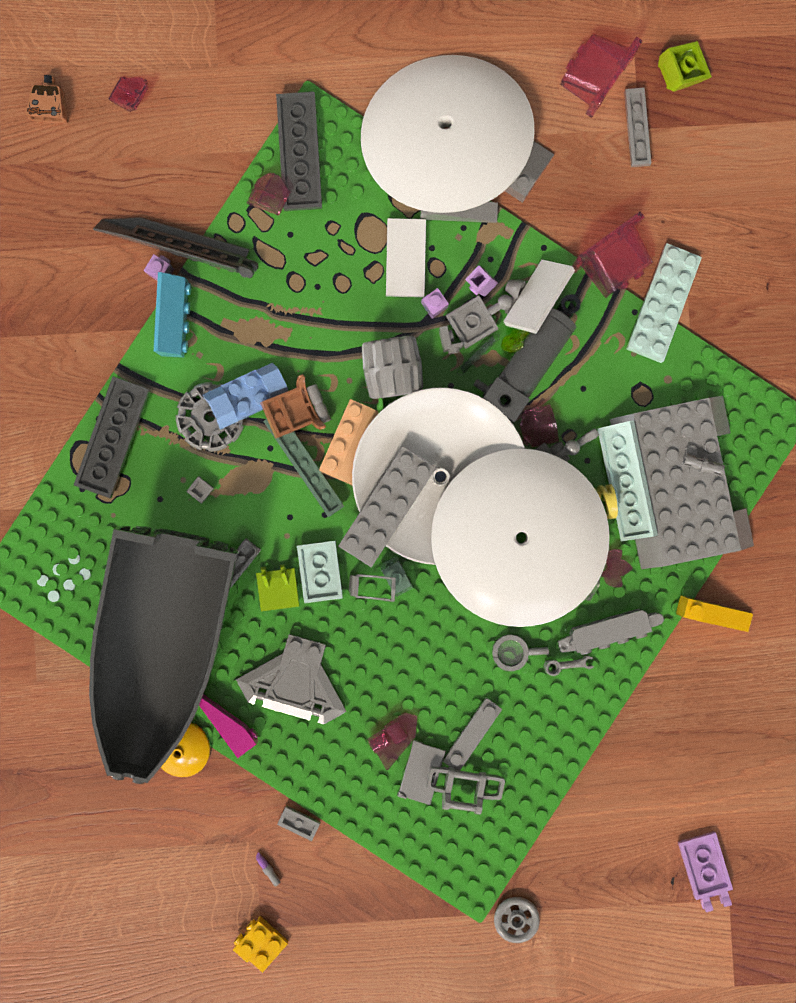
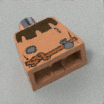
[26,75,68,123]

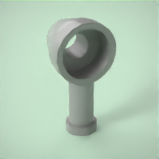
[504,279,526,314]

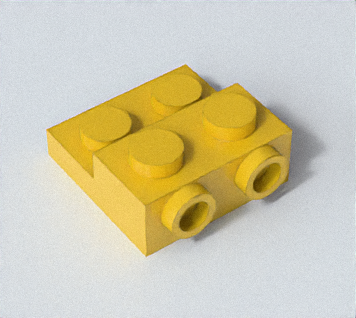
[233,916,289,973]

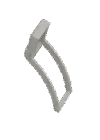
[349,574,396,602]

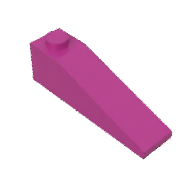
[199,694,259,758]

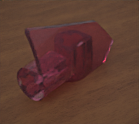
[367,712,417,770]

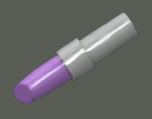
[256,852,281,887]

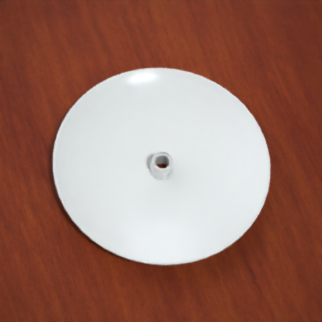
[361,55,534,213]
[352,388,525,565]
[431,449,609,627]

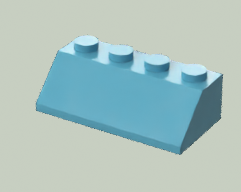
[154,272,191,357]

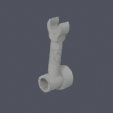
[550,429,599,461]
[543,656,594,676]

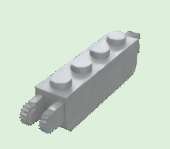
[558,609,664,655]

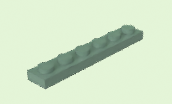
[263,419,345,517]

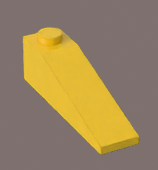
[676,596,753,632]

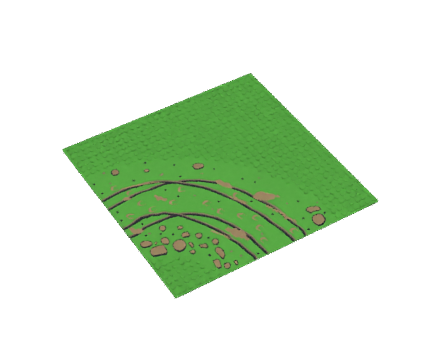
[0,81,796,923]

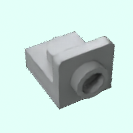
[438,326,463,355]

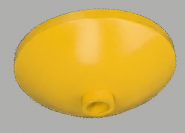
[161,722,210,777]

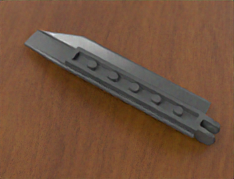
[93,217,259,279]

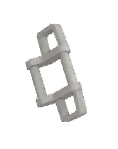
[426,766,505,815]

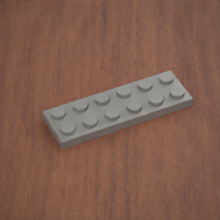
[338,447,436,567]

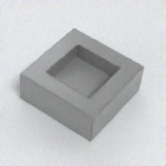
[186,477,214,504]

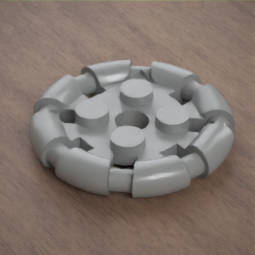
[176,382,244,452]

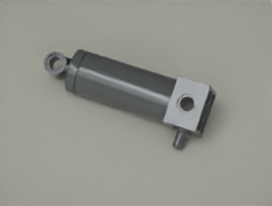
[473,294,581,424]

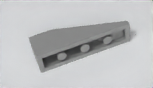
[420,202,498,223]

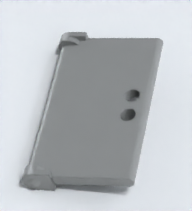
[397,740,446,805]

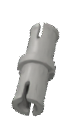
[682,453,725,477]

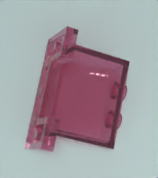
[560,34,643,118]
[572,212,653,298]

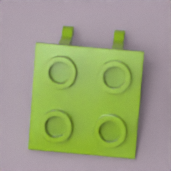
[256,564,299,611]

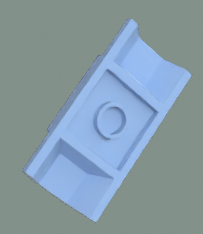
[203,363,288,430]

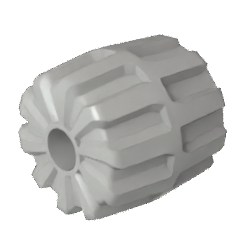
[362,336,423,399]

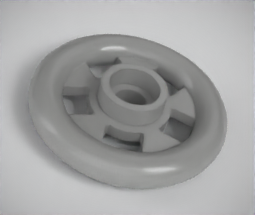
[494,897,540,943]

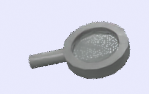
[492,634,549,671]

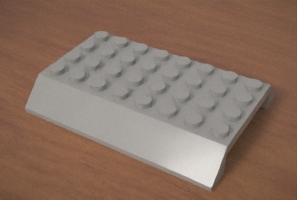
[610,396,754,569]

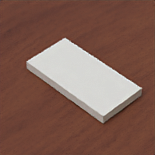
[386,218,426,297]
[503,260,575,334]

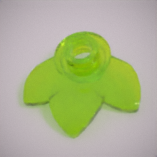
[501,328,530,352]

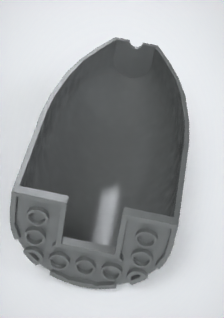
[89,526,238,784]

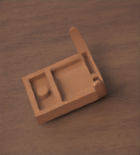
[260,374,326,439]

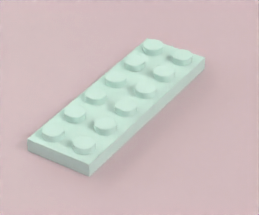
[626,243,702,363]
[598,420,658,541]

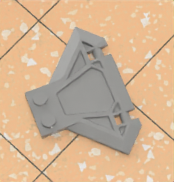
[236,634,347,724]

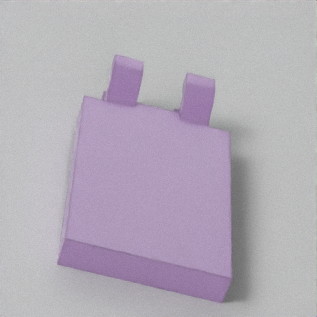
[678,831,733,912]

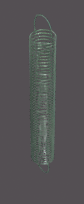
[457,334,500,375]

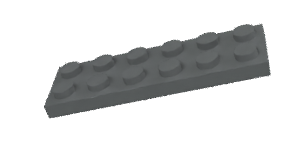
[276,92,322,211]
[74,376,150,498]

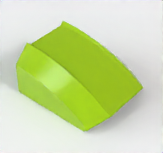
[658,41,712,92]

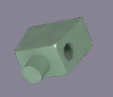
[380,556,413,597]

